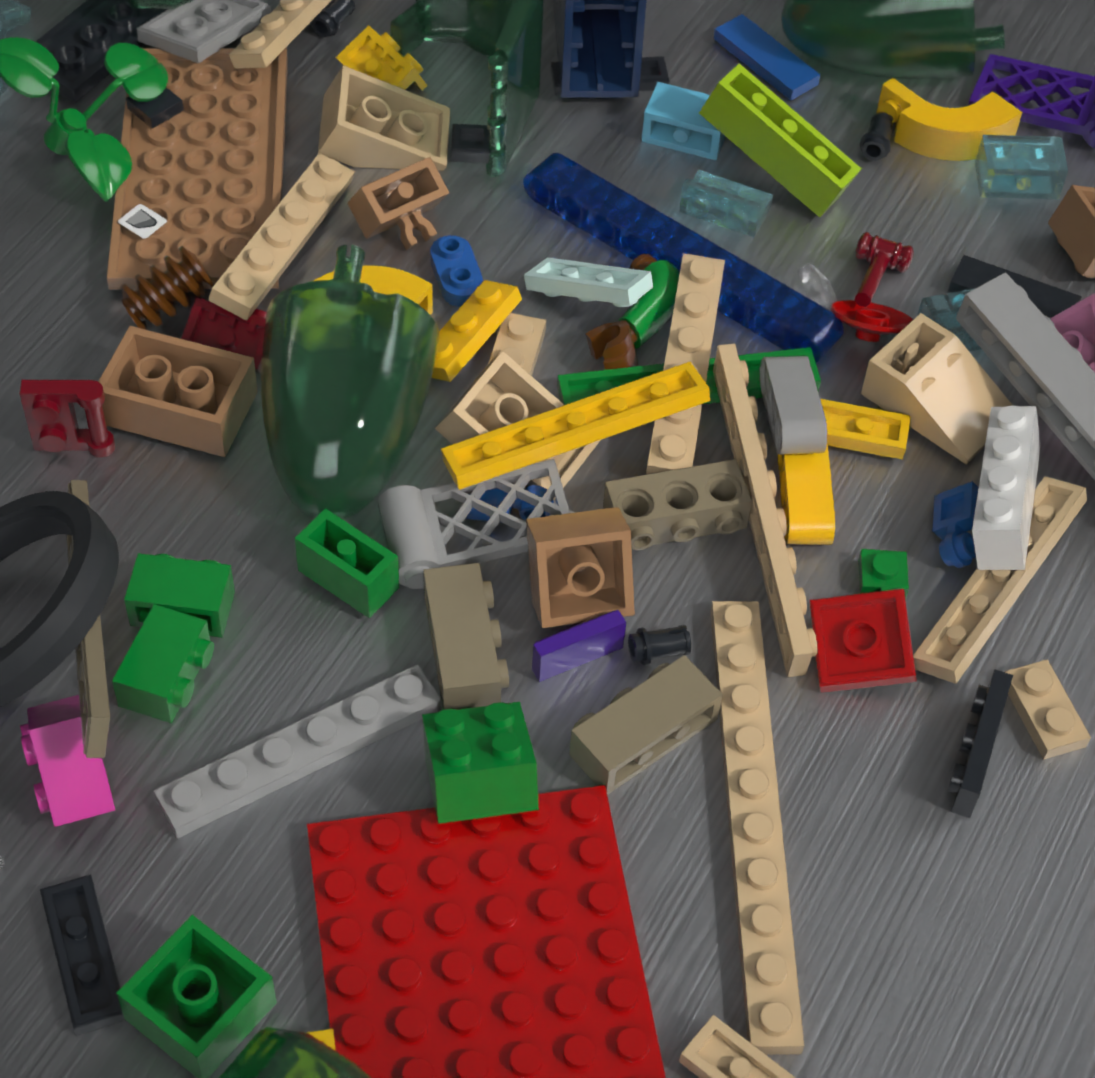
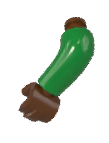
[585,254,680,370]

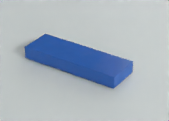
[714,14,820,101]

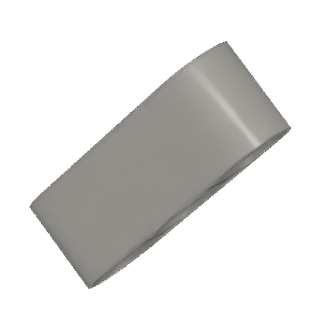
[760,356,827,455]

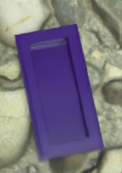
[532,610,626,682]

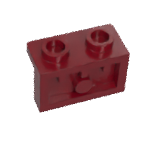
[181,297,285,374]

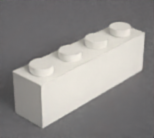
[972,406,1041,570]

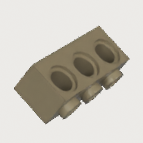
[603,459,752,550]

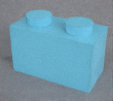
[641,82,726,161]

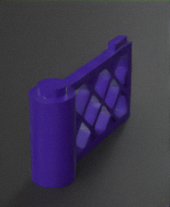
[968,54,1095,148]

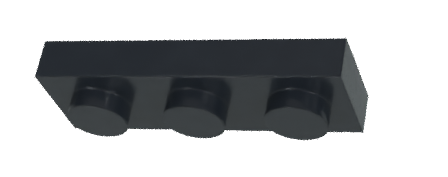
[947,669,1013,818]

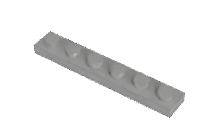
[154,664,442,839]

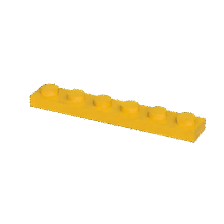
[441,361,710,490]

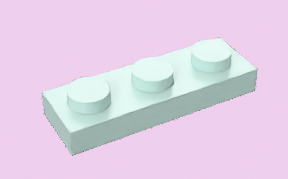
[524,257,653,307]

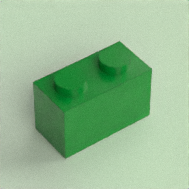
[295,508,399,619]
[124,553,235,638]
[112,604,214,724]

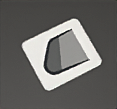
[118,204,167,239]

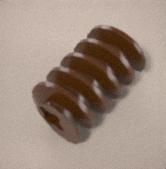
[120,246,215,330]

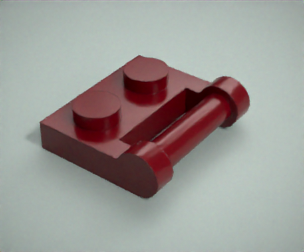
[19,380,115,458]

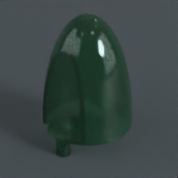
[781,0,1005,79]
[261,245,440,520]

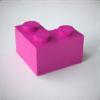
[20,695,115,827]

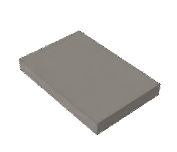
[137,0,271,63]

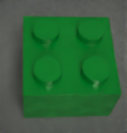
[422,702,539,824]
[116,915,277,1078]

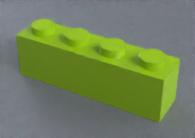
[699,63,862,218]

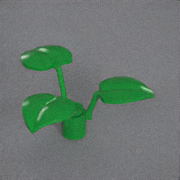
[0,37,168,202]

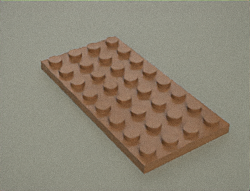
[107,48,288,290]

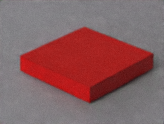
[809,589,916,693]

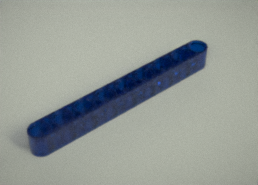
[523,153,844,363]

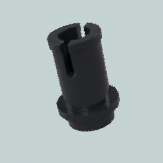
[311,0,355,37]
[860,113,896,161]
[628,625,691,666]

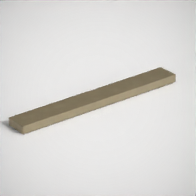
[66,480,110,758]

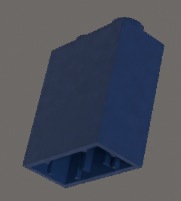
[553,0,647,98]

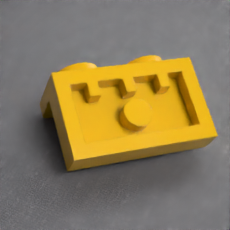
[336,25,428,91]

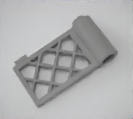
[378,459,570,589]

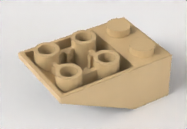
[861,313,1013,465]

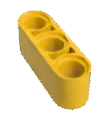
[778,442,835,545]

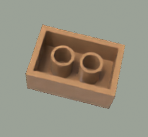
[98,326,258,457]

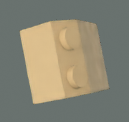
[318,66,450,171]
[435,351,601,501]

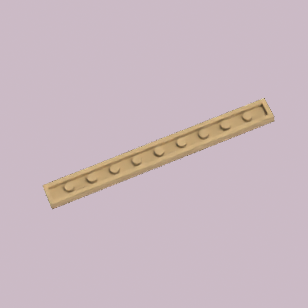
[710,601,804,1055]

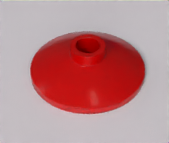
[830,300,914,342]

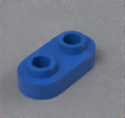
[430,235,483,307]

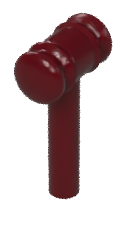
[855,232,914,307]

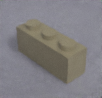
[423,563,509,710]
[569,655,723,795]

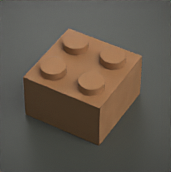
[526,507,635,628]

